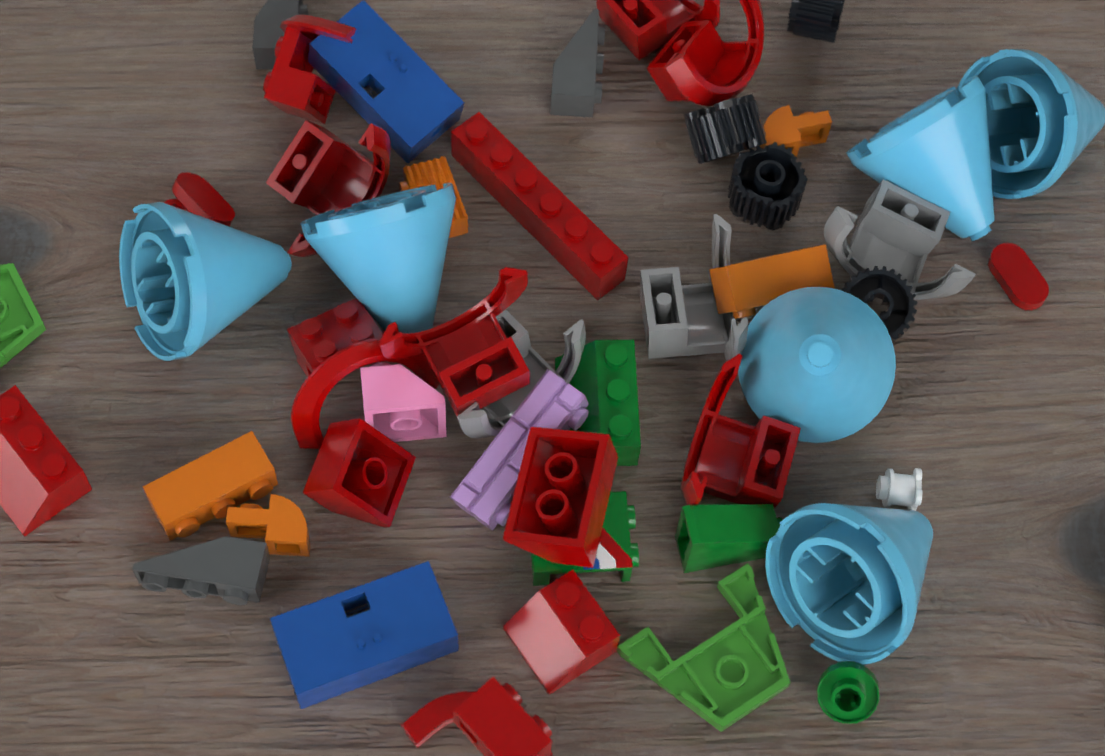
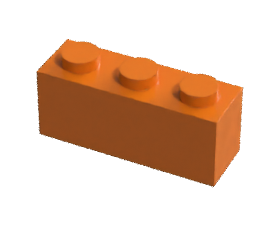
[709,244,835,319]
[142,431,278,541]

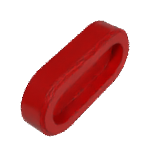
[172,172,235,227]
[988,243,1049,310]

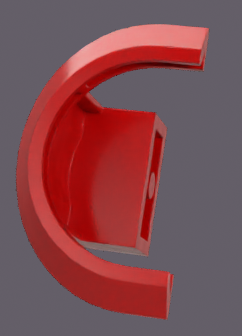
[596,0,720,60]
[646,0,765,106]
[263,15,356,125]
[266,120,391,257]
[379,267,530,416]
[287,298,439,449]
[681,354,801,509]
[401,676,553,756]

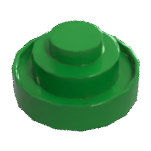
[817,661,880,724]

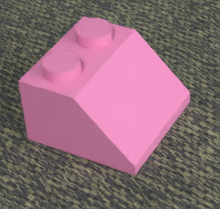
[360,362,446,442]

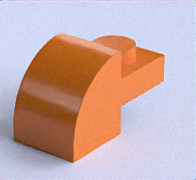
[759,105,832,157]
[226,494,311,557]

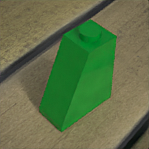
[675,504,783,573]

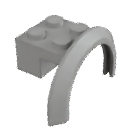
[824,179,976,300]
[640,214,748,361]
[457,309,586,439]

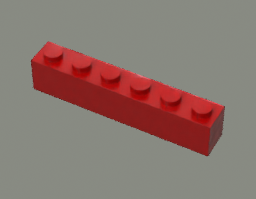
[451,112,629,301]

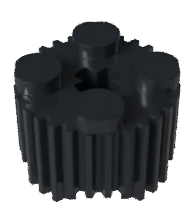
[787,0,844,43]
[684,94,767,164]
[728,142,808,230]
[841,266,917,343]

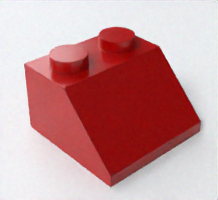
[302,418,416,528]
[503,569,621,695]

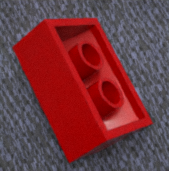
[0,385,92,537]
[503,427,618,568]

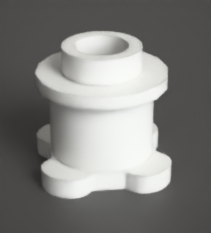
[876,468,923,511]

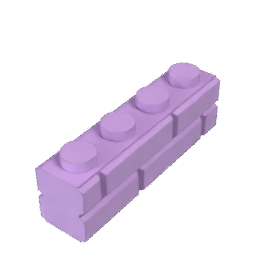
[450,369,589,531]

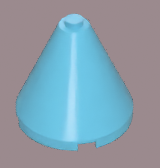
[956,49,1105,199]
[846,75,995,241]
[301,183,456,333]
[119,202,292,361]
[738,287,896,443]
[765,503,933,665]

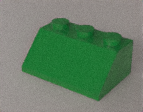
[555,339,641,466]

